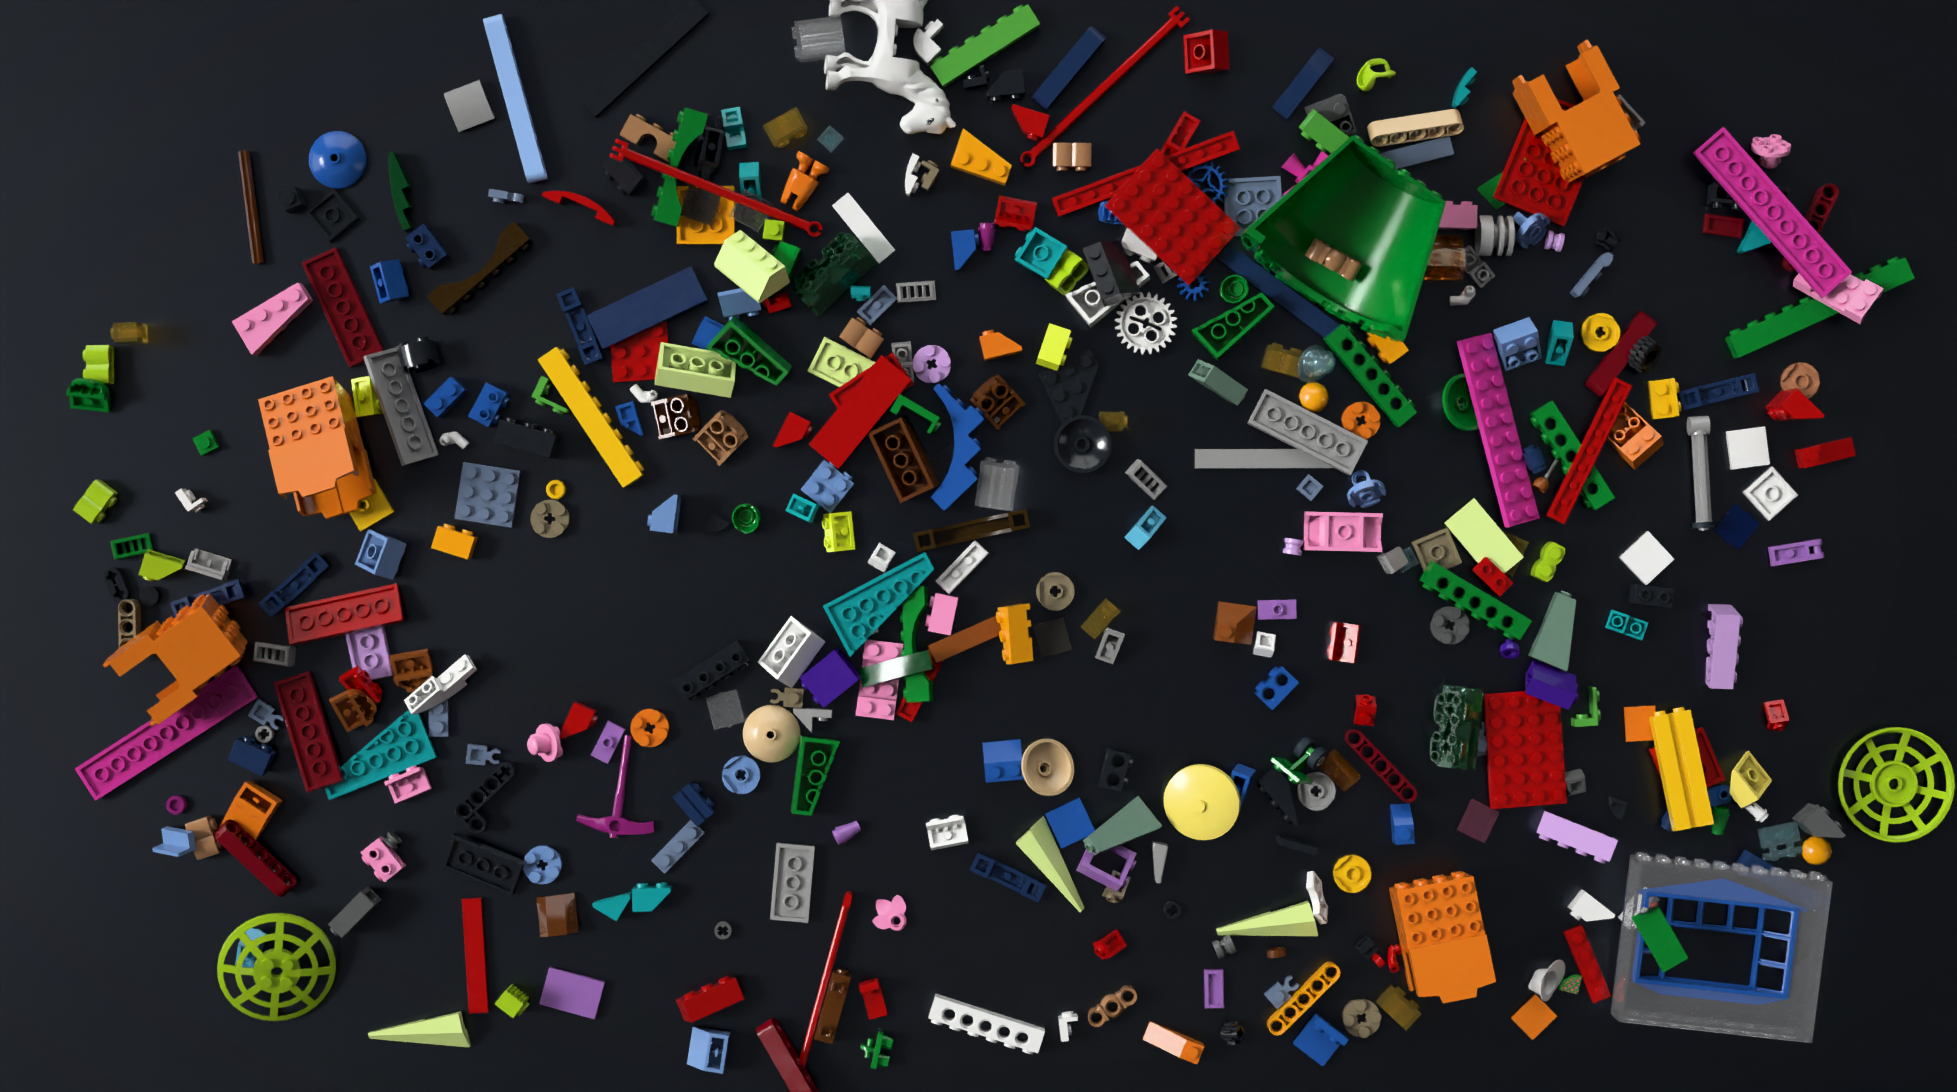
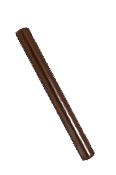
[238,150,264,265]

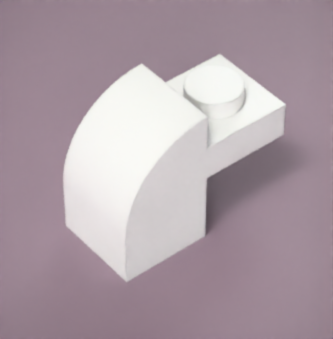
[913,19,943,65]

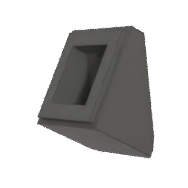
[1565,769,1587,796]

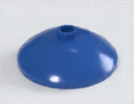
[309,131,367,189]

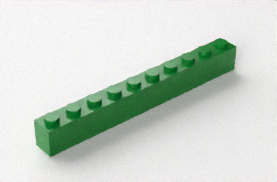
[1725,256,1915,359]

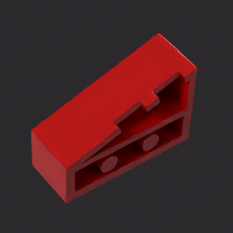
[676,975,744,1023]

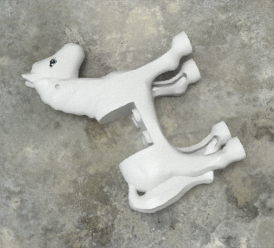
[824,0,956,134]

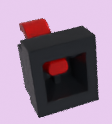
[1354,935,1385,968]

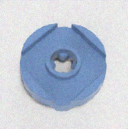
[722,755,761,794]
[523,845,562,884]

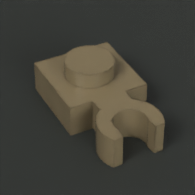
[770,687,804,708]

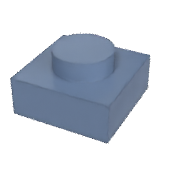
[1296,474,1323,501]

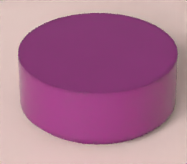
[166,795,187,815]

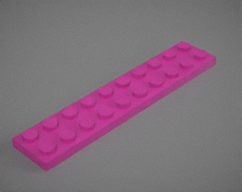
[1693,126,1852,298]
[1457,333,1540,528]
[75,665,258,801]

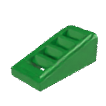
[110,533,153,560]

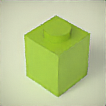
[763,219,786,242]

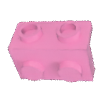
[384,765,432,804]

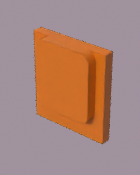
[1624,705,1656,742]
[1511,994,1557,1040]

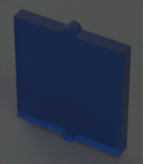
[1714,504,1760,550]

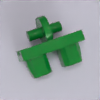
[860,1031,893,1069]

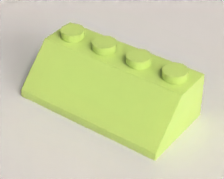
[714,230,790,303]
[654,342,736,398]

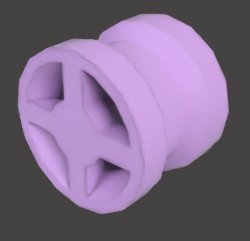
[1544,230,1565,252]
[1283,538,1304,556]

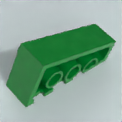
[706,315,792,386]

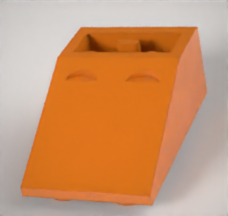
[1606,402,1664,470]
[219,780,283,841]

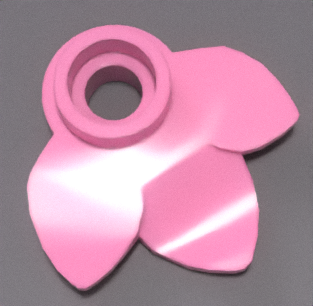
[872,895,906,931]

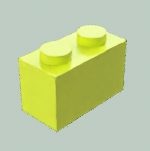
[1036,323,1073,371]

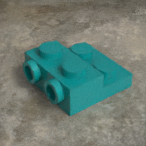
[1015,227,1068,280]

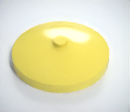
[1164,764,1241,840]

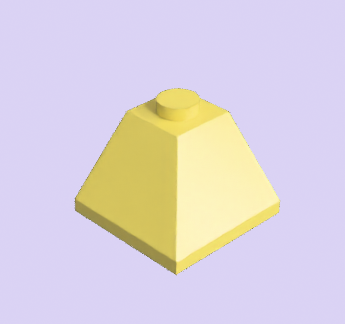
[1729,751,1772,808]

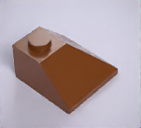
[1213,601,1257,645]

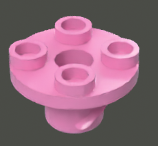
[1751,134,1791,169]
[527,723,563,762]

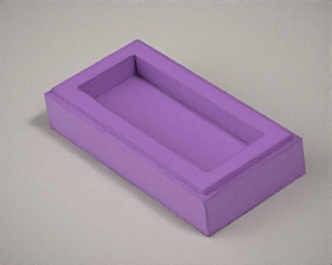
[1204,969,1224,1009]

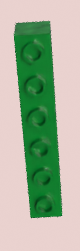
[1323,324,1417,427]
[1530,401,1615,510]
[1419,560,1532,640]

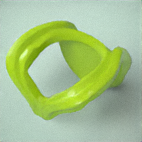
[1357,58,1396,91]

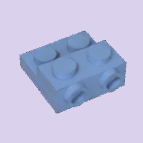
[801,460,854,513]

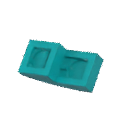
[721,107,747,151]

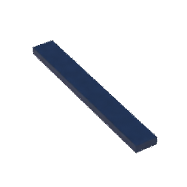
[1217,243,1348,346]

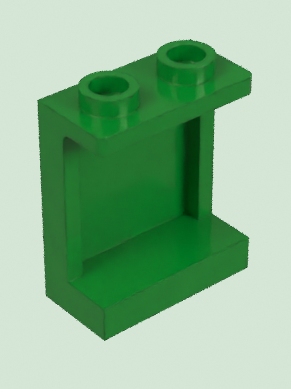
[890,394,941,435]

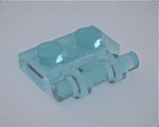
[1757,821,1803,861]

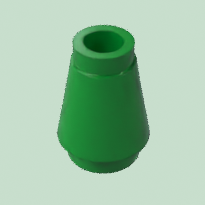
[1711,805,1730,835]

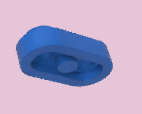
[1707,784,1732,807]

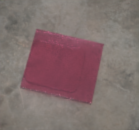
[1457,799,1499,843]

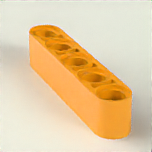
[1267,961,1341,1036]

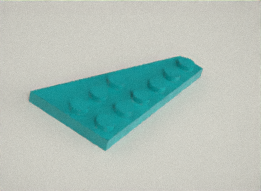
[823,552,934,656]
[324,710,437,800]

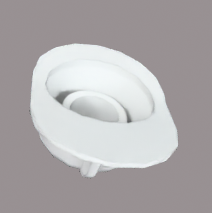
[1528,960,1565,1001]

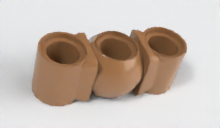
[1305,238,1363,281]
[1088,985,1137,1027]

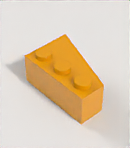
[951,128,1012,186]
[996,604,1033,664]

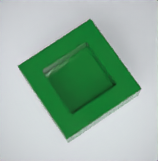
[192,430,220,456]

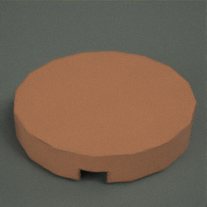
[1780,363,1820,399]

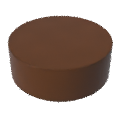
[1267,947,1287,958]

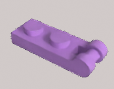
[1768,539,1825,566]

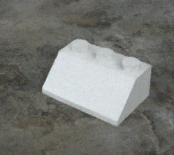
[758,616,825,688]

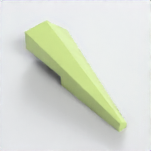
[1016,816,1084,912]
[1216,901,1318,936]
[368,1011,471,1047]

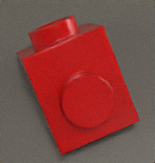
[1354,694,1377,726]

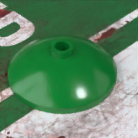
[1442,373,1479,431]

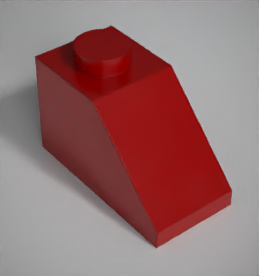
[1011,104,1050,141]
[773,412,813,448]
[559,701,598,739]

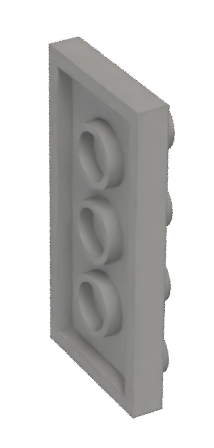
[770,842,815,923]

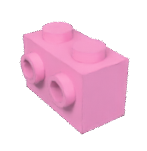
[360,836,406,882]

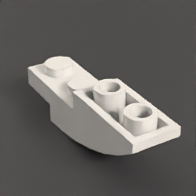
[404,654,477,715]

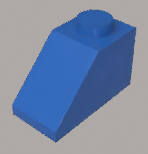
[951,229,979,272]
[1230,763,1256,810]
[1390,803,1415,845]

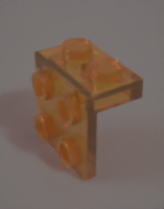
[1424,235,1466,281]

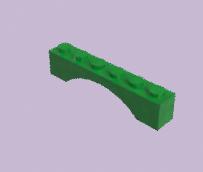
[651,108,708,227]
[900,586,933,703]

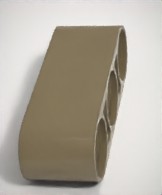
[118,599,141,647]

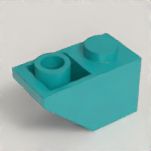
[632,882,672,912]

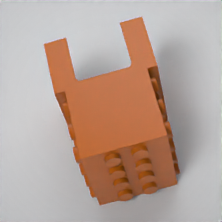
[1512,39,1640,183]
[258,376,377,520]
[103,593,248,726]
[1389,871,1496,1004]

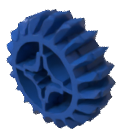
[1183,161,1229,205]

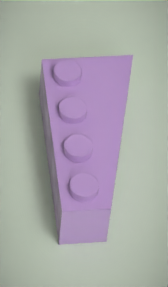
[1705,604,1743,689]
[1536,811,1618,864]

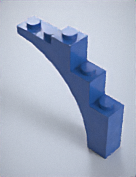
[931,383,985,512]

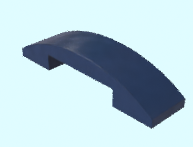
[1272,47,1334,120]
[556,287,603,366]
[1678,373,1759,410]
[258,552,329,618]
[170,579,245,617]
[970,853,1047,903]

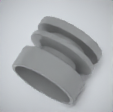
[1475,215,1516,256]

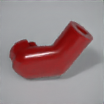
[1387,944,1401,973]

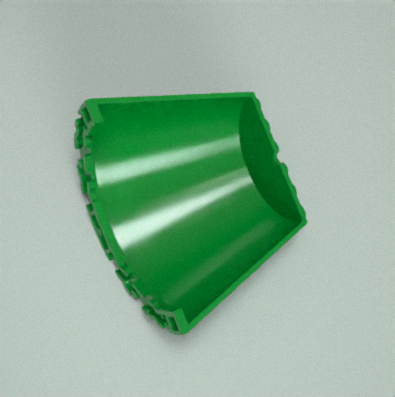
[1241,135,1446,342]

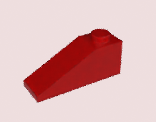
[1795,437,1856,468]

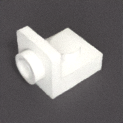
[175,488,208,513]
[1058,1011,1078,1042]

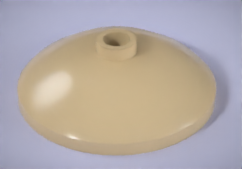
[743,705,800,762]
[1021,739,1074,796]

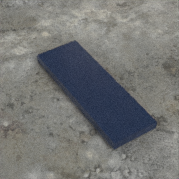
[587,267,708,351]

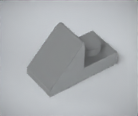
[1377,546,1408,574]
[1095,628,1125,664]
[793,708,833,732]

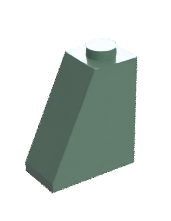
[1188,359,1248,406]

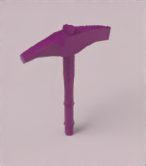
[576,735,654,838]

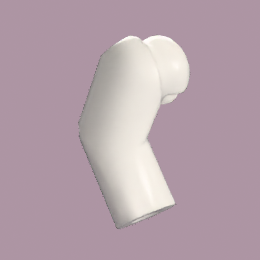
[1449,285,1475,306]
[629,384,658,403]
[439,431,469,450]

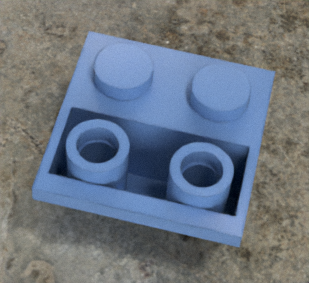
[1493,317,1542,371]
[687,1026,731,1074]

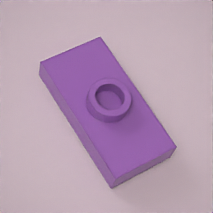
[1257,599,1297,620]
[591,721,626,764]

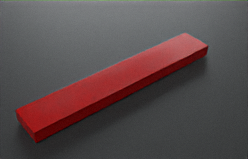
[462,897,489,1014]

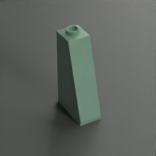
[1528,591,1576,671]
[1083,796,1162,856]

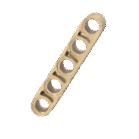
[1367,109,1464,147]

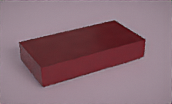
[1702,214,1745,239]

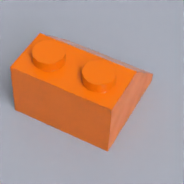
[979,330,1022,361]

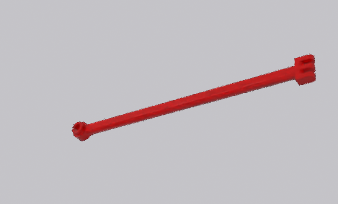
[1020,5,1191,167]
[609,139,822,237]
[786,891,853,1092]

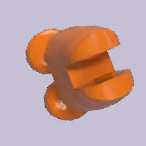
[781,151,830,211]

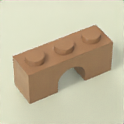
[619,114,675,162]

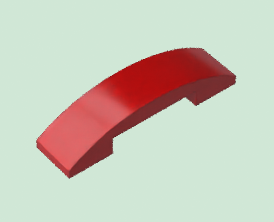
[542,191,617,227]

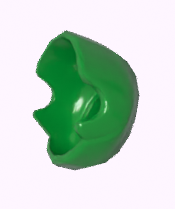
[1220,274,1249,304]
[732,503,761,534]

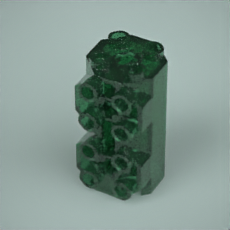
[792,232,877,318]
[1429,685,1484,770]

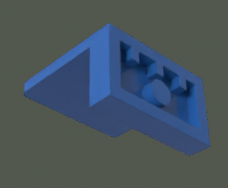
[1293,1013,1348,1066]

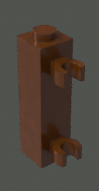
[814,968,852,1044]

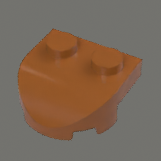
[389,648,433,693]
[329,689,377,732]

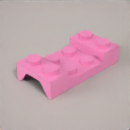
[1793,273,1883,324]
[1303,512,1383,552]
[856,639,904,720]

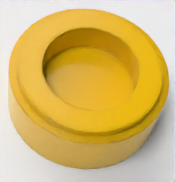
[546,480,566,499]

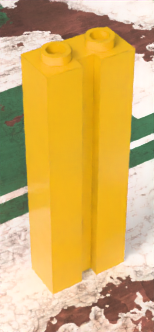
[1649,707,1714,831]

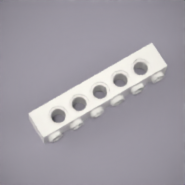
[928,994,1045,1055]

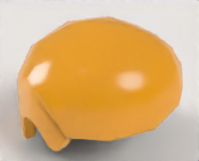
[1299,382,1328,413]
[1801,836,1832,865]

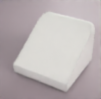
[868,543,896,572]
[1253,631,1276,657]

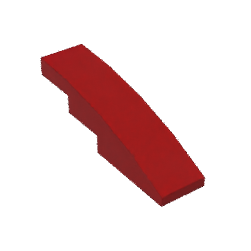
[1160,111,1200,156]

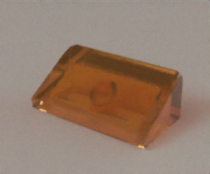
[1320,749,1360,792]

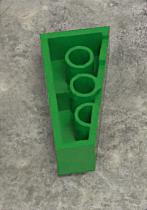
[1192,293,1275,361]
[791,735,840,816]

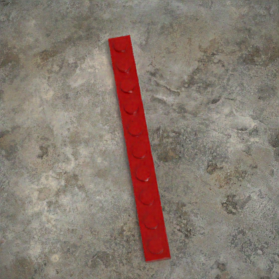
[1052,131,1240,217]

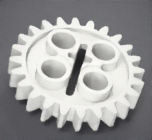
[1115,292,1177,355]

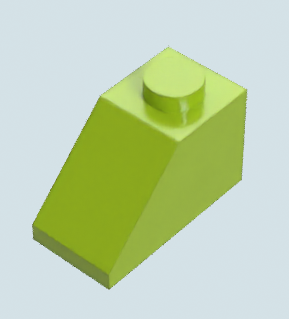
[139,549,186,581]

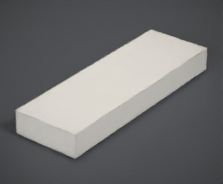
[936,540,989,594]

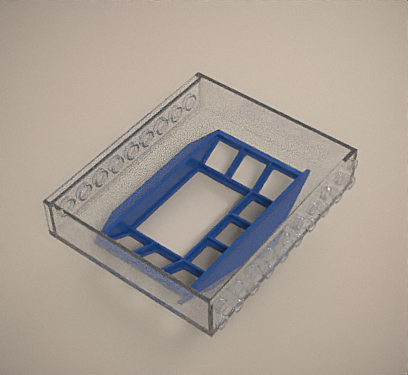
[1611,852,1833,1043]

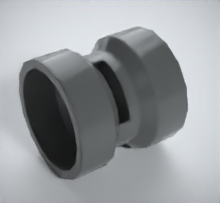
[1212,935,1237,960]

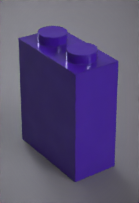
[800,647,861,708]
[1525,659,1579,710]

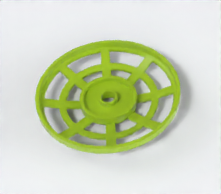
[1838,727,1955,842]
[217,913,336,1021]

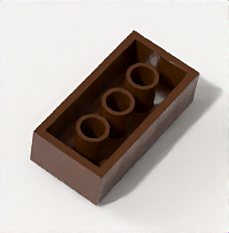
[868,416,940,503]

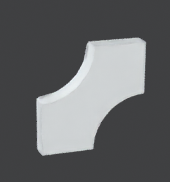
[1306,871,1328,925]

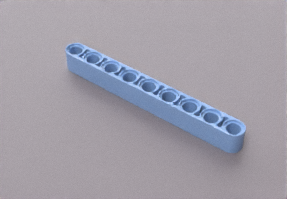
[483,14,548,184]

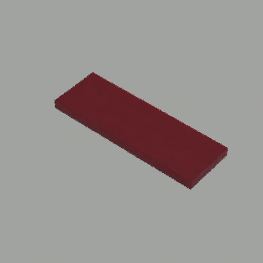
[302,247,384,368]
[273,671,345,793]

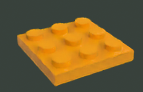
[676,186,735,245]

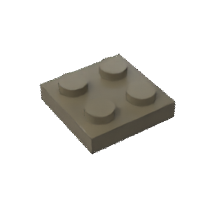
[1411,527,1462,572]

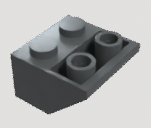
[1304,94,1357,136]
[1792,803,1846,838]

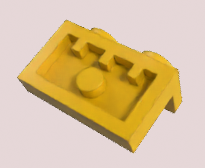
[1648,378,1681,420]

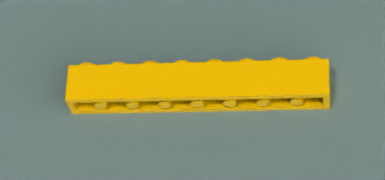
[537,347,644,488]

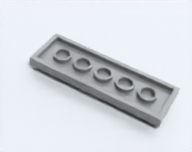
[363,347,439,466]
[1247,389,1368,476]

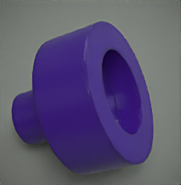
[1500,639,1520,659]

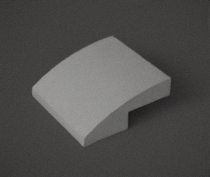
[444,80,495,132]

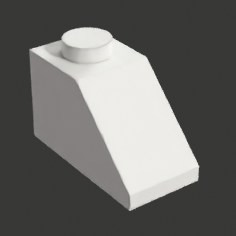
[1568,889,1615,921]

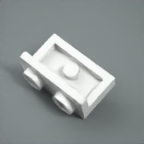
[926,815,969,851]

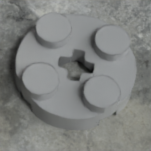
[1296,772,1336,811]

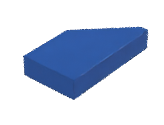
[615,401,644,436]

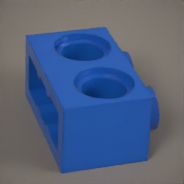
[1254,666,1299,710]

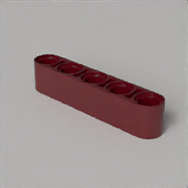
[1783,183,1839,272]
[1585,310,1657,397]
[1344,729,1417,803]
[215,820,297,897]
[756,1018,818,1092]

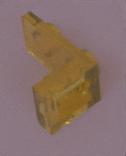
[1099,411,1127,432]
[1081,598,1121,639]

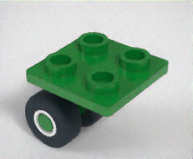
[1270,737,1328,785]

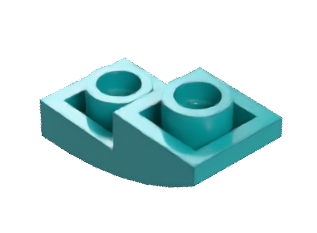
[1452,67,1477,109]
[851,286,872,301]
[1605,609,1649,641]

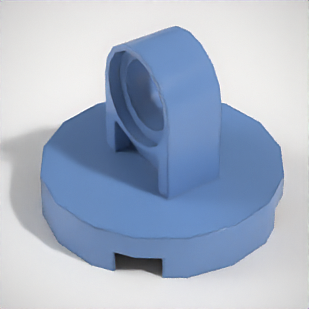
[1513,212,1550,248]
[1347,470,1386,508]

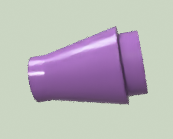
[832,821,862,845]

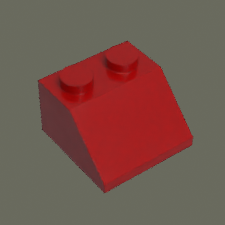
[1183,29,1230,74]

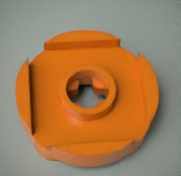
[1341,402,1380,439]
[631,708,670,747]

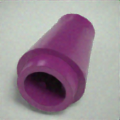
[978,223,997,251]

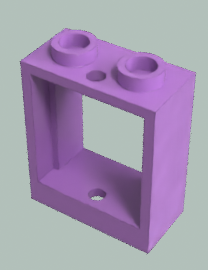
[1076,845,1137,891]

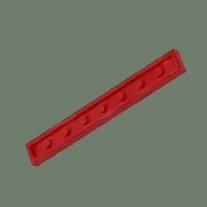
[1546,377,1632,524]

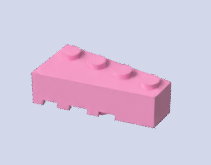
[232,282,313,356]

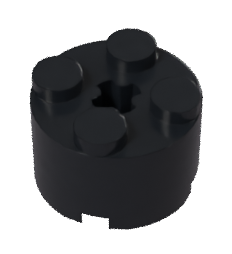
[397,337,441,374]

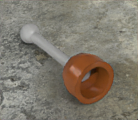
[1532,459,1559,493]

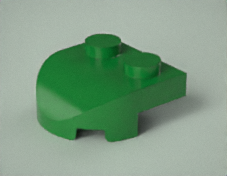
[66,378,111,412]

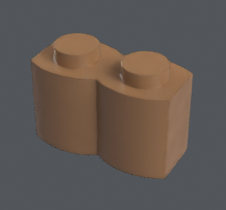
[1053,143,1092,171]
[839,317,884,359]
[185,815,223,860]

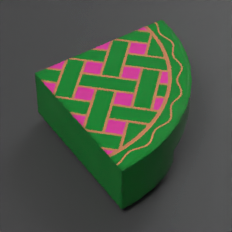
[1558,974,1582,994]

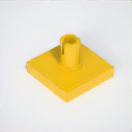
[349,479,394,532]

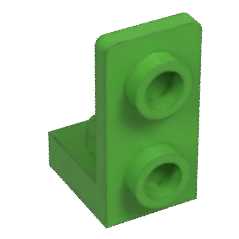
[532,376,570,415]
[1571,686,1601,727]

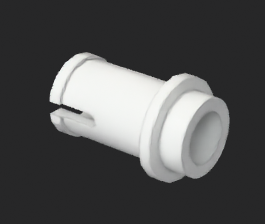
[1743,802,1769,822]

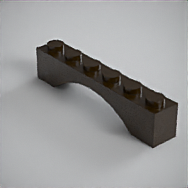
[427,221,532,315]
[913,509,1030,552]

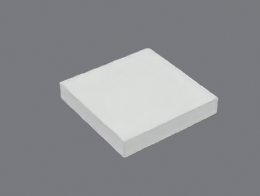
[1726,426,1770,470]
[1743,467,1798,521]
[1619,531,1674,585]

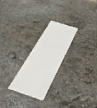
[832,193,895,263]

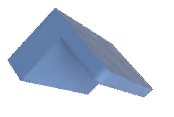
[152,826,196,857]

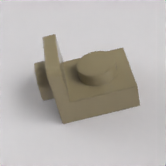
[920,160,940,192]
[1102,870,1131,903]

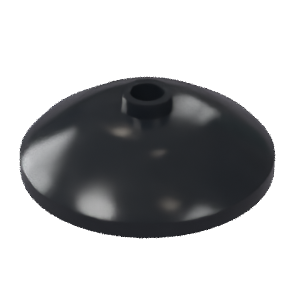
[1054,415,1112,473]

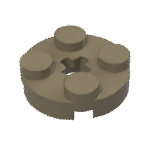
[531,500,570,538]
[1036,572,1075,611]
[1342,998,1381,1038]

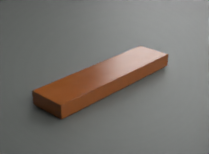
[928,616,1001,663]

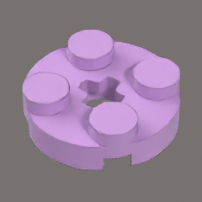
[913,345,951,383]

